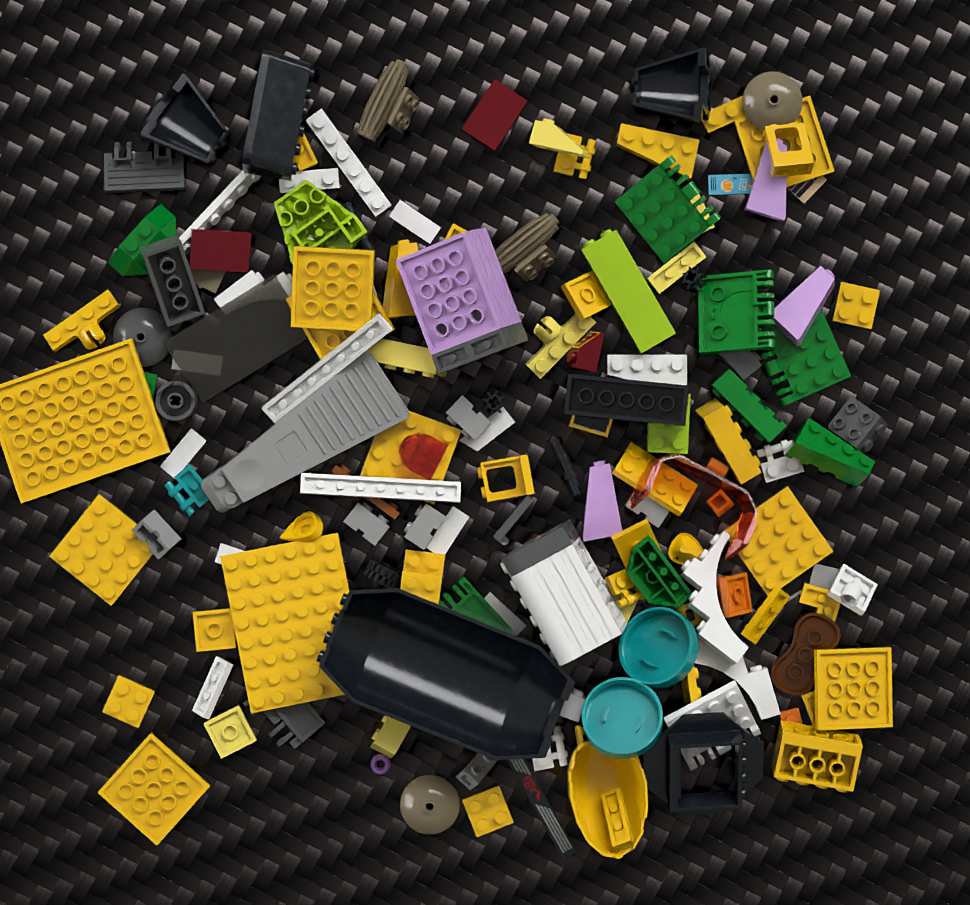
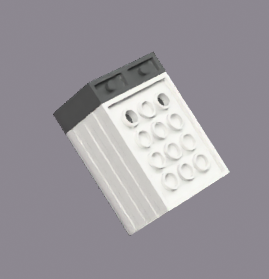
[500,519,627,666]

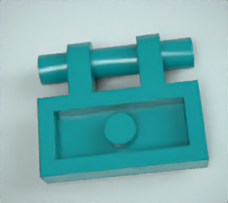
[164,464,209,516]

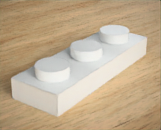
[279,168,340,194]
[192,656,233,719]

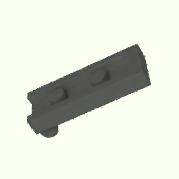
[493,495,533,545]

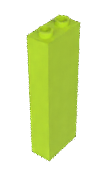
[581,229,676,354]

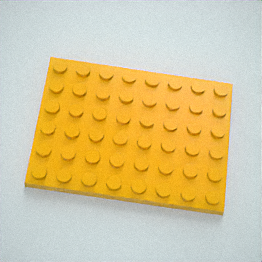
[0,339,171,504]
[220,533,350,713]

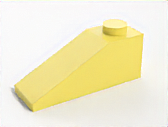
[529,118,591,159]

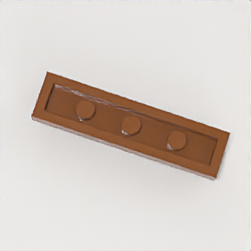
[331,464,400,519]

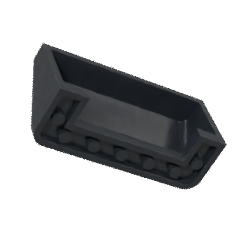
[242,50,315,181]

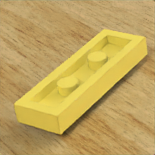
[647,242,706,294]

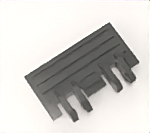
[104,142,185,194]
[243,686,325,749]

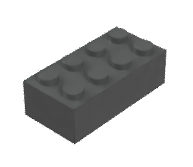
[139,235,205,327]

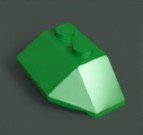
[108,204,177,276]
[626,535,692,608]

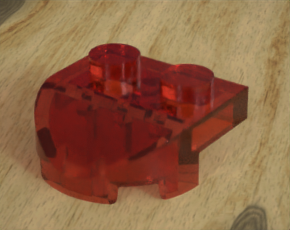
[399,432,448,480]

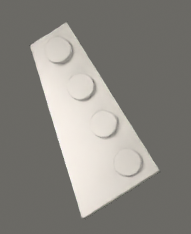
[607,355,687,385]

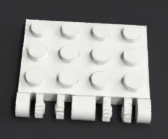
[664,680,761,771]

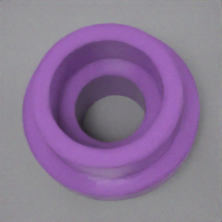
[371,754,391,774]

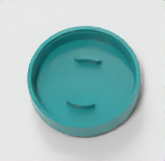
[619,607,699,689]
[582,677,663,759]

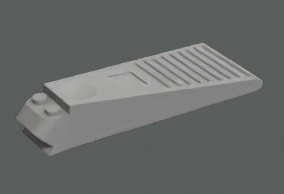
[202,350,410,513]

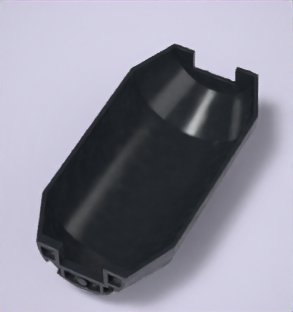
[316,588,575,760]

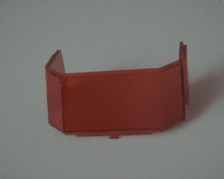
[630,453,758,560]

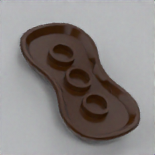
[770,612,840,696]

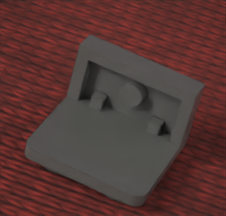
[828,397,888,454]

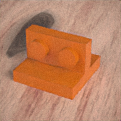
[716,572,753,618]

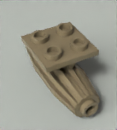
[357,59,419,142]
[495,213,560,282]

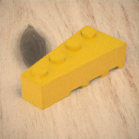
[616,123,699,181]
[695,398,762,485]

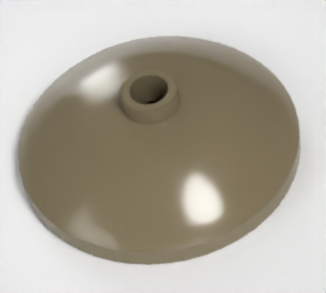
[742,72,802,130]
[400,775,460,834]

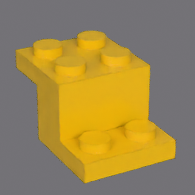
[400,549,445,605]

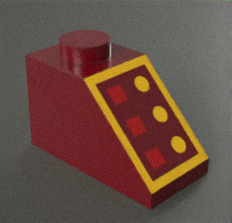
[567,332,604,372]

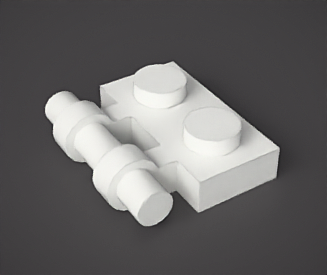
[756,440,804,483]
[532,725,568,771]

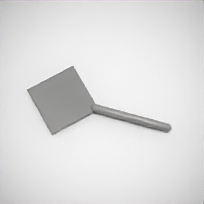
[786,564,839,603]

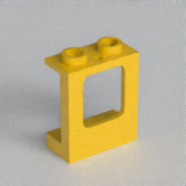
[762,122,814,178]
[477,454,535,502]

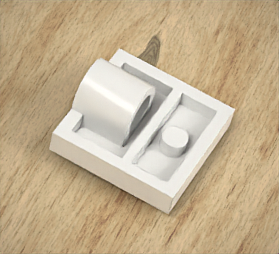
[827,564,878,616]

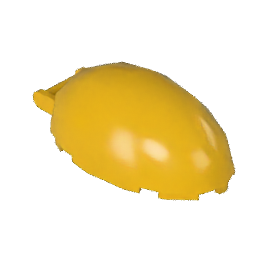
[567,725,648,859]

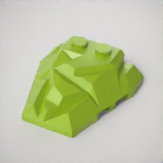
[274,180,368,264]

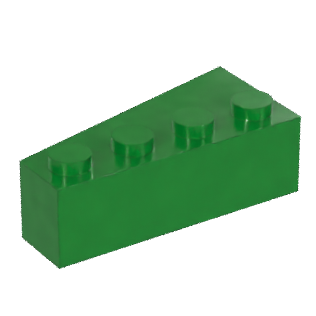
[711,368,787,443]
[785,418,875,487]

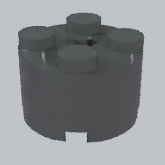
[155,381,198,421]

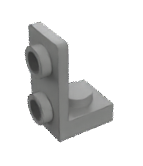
[456,753,498,790]

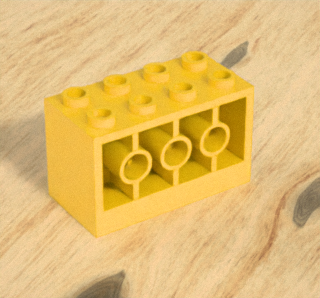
[771,720,863,793]

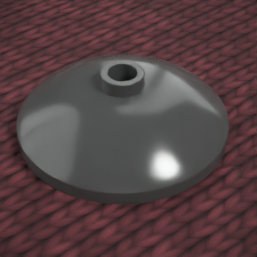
[113,308,173,367]

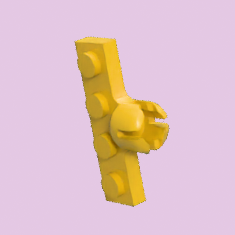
[43,290,120,353]

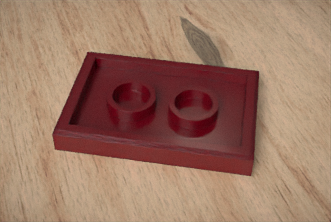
[462,79,528,151]
[189,229,252,273]

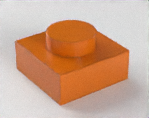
[780,707,802,724]

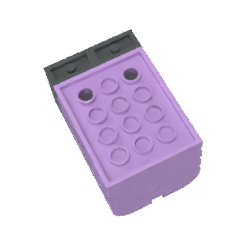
[395,227,528,374]

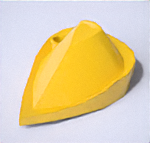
[279,511,323,542]
[668,532,703,565]

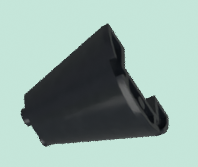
[630,47,712,124]
[137,73,229,165]

